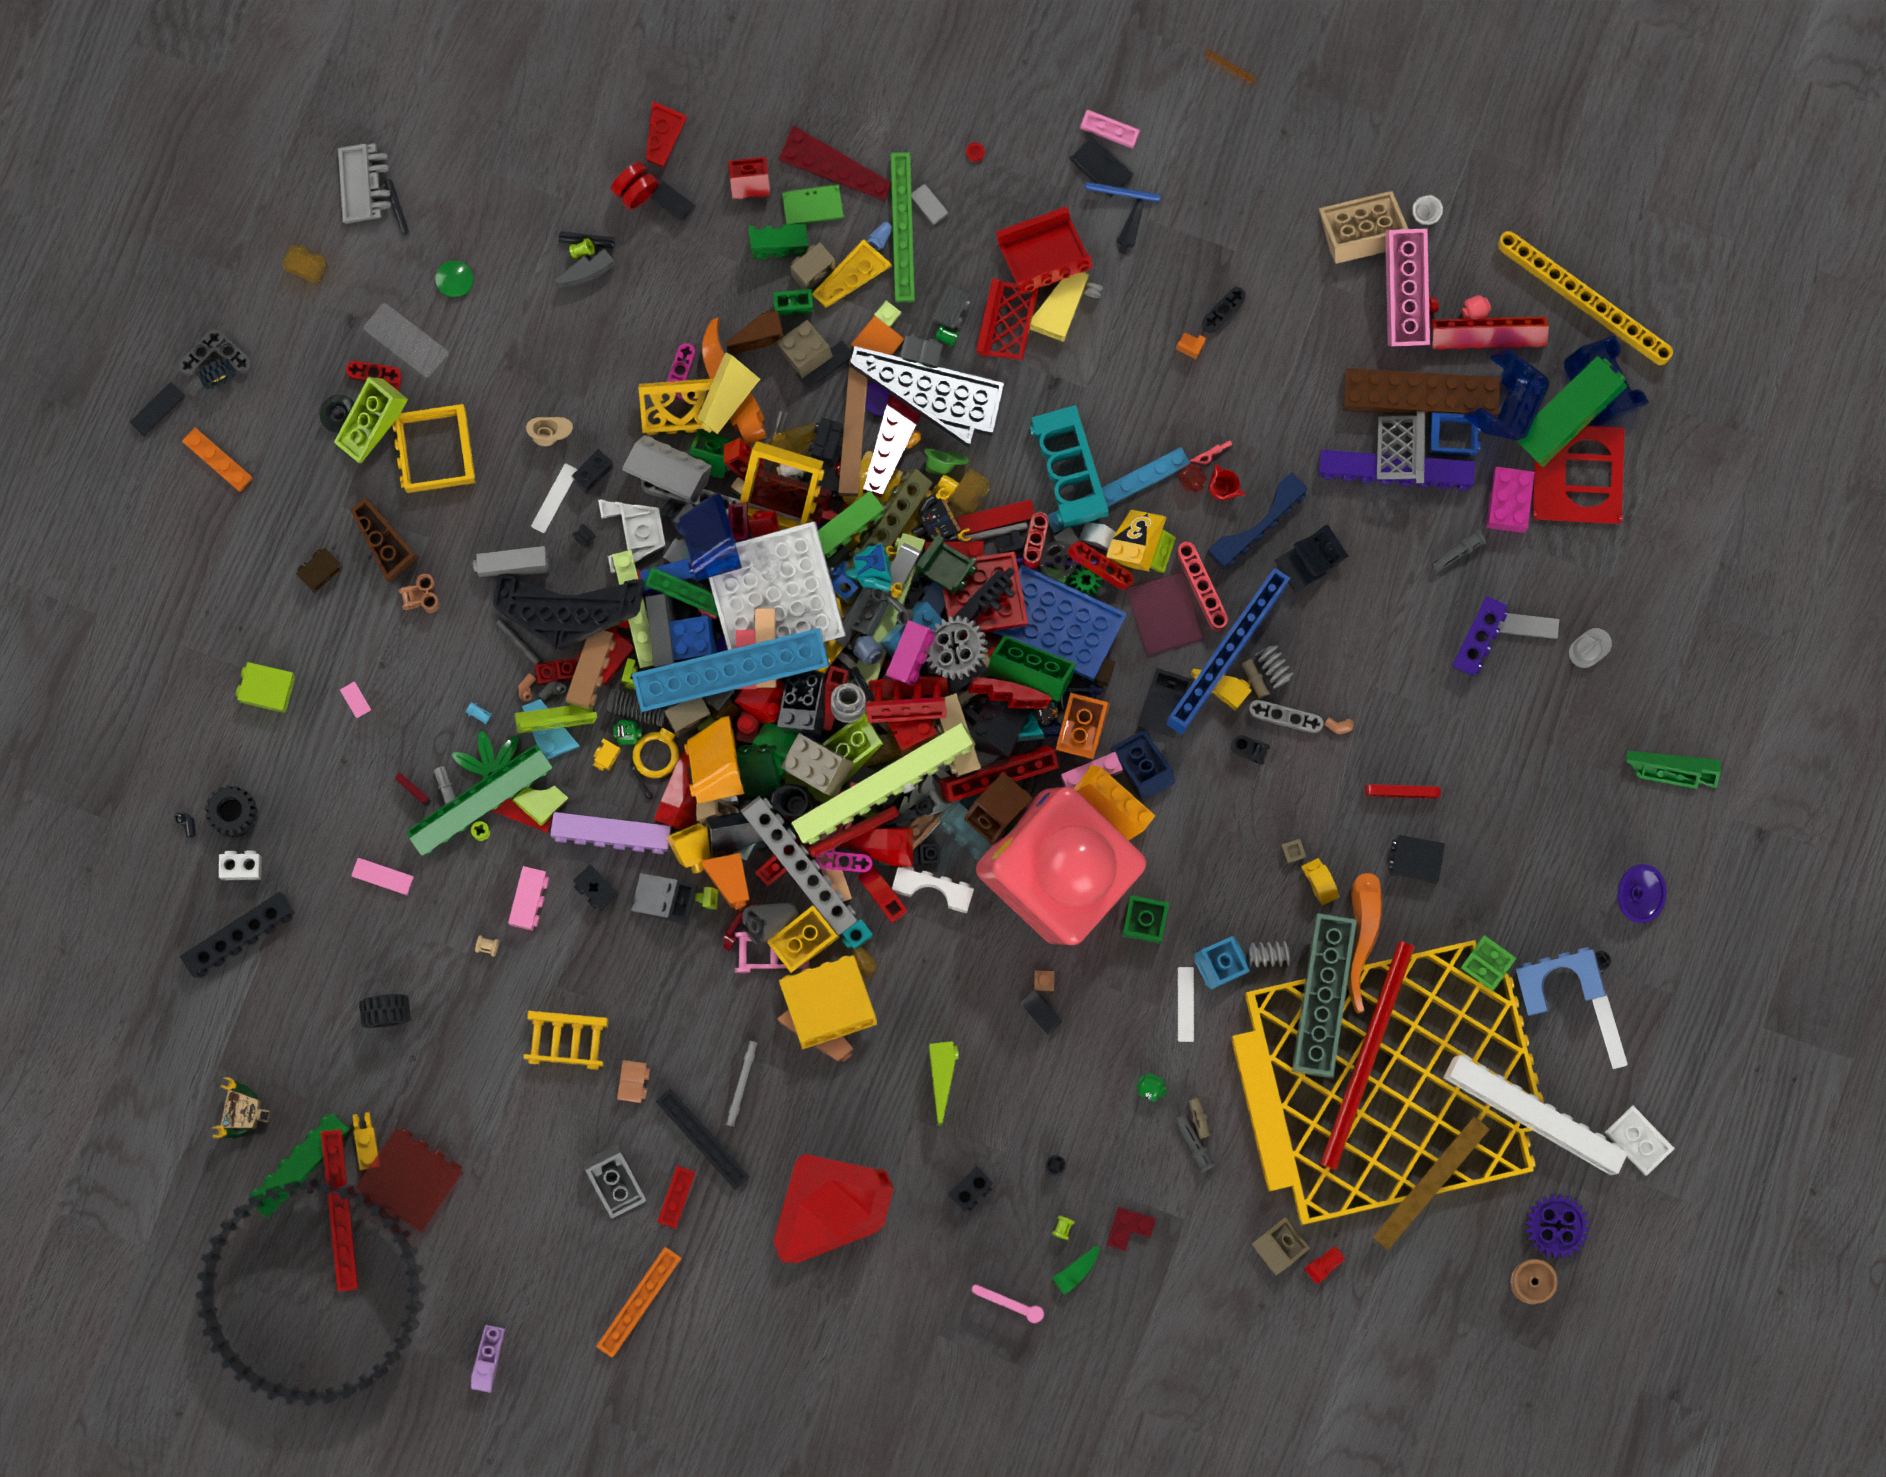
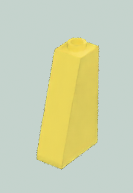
[1030,272,1089,342]
[697,353,760,434]

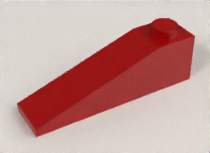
[654,750,698,831]

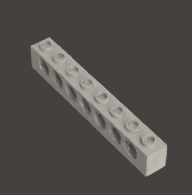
[741,796,857,935]

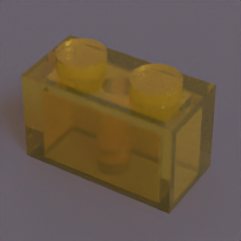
[281,245,328,286]
[948,468,990,515]

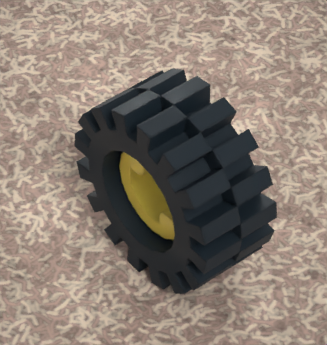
[197,358,236,389]

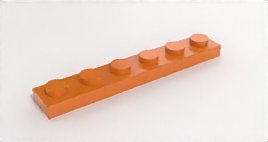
[596,1247,682,1358]

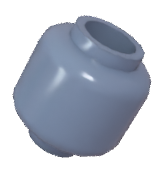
[853,636,882,665]

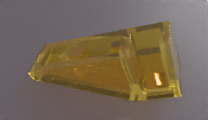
[767,422,817,454]

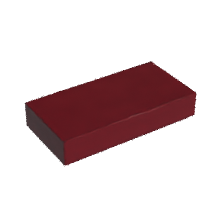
[395,772,431,806]

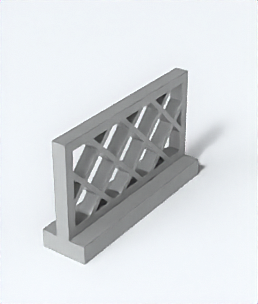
[1377,411,1425,483]

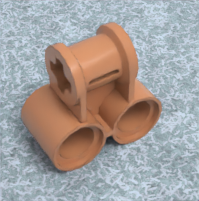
[398,574,440,613]

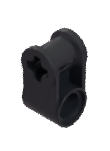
[1231,735,1270,765]

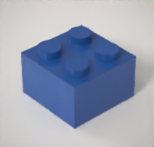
[670,616,717,662]

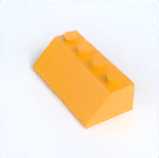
[1073,765,1155,841]

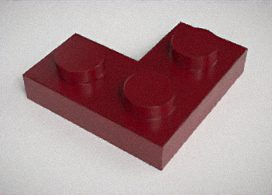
[1107,1207,1156,1251]

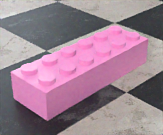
[1385,229,1430,346]

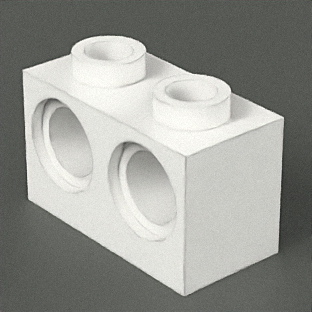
[219,851,262,880]

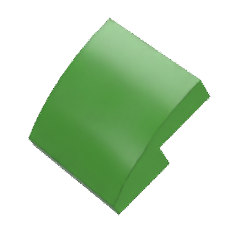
[1461,934,1517,991]

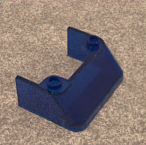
[1463,348,1549,440]

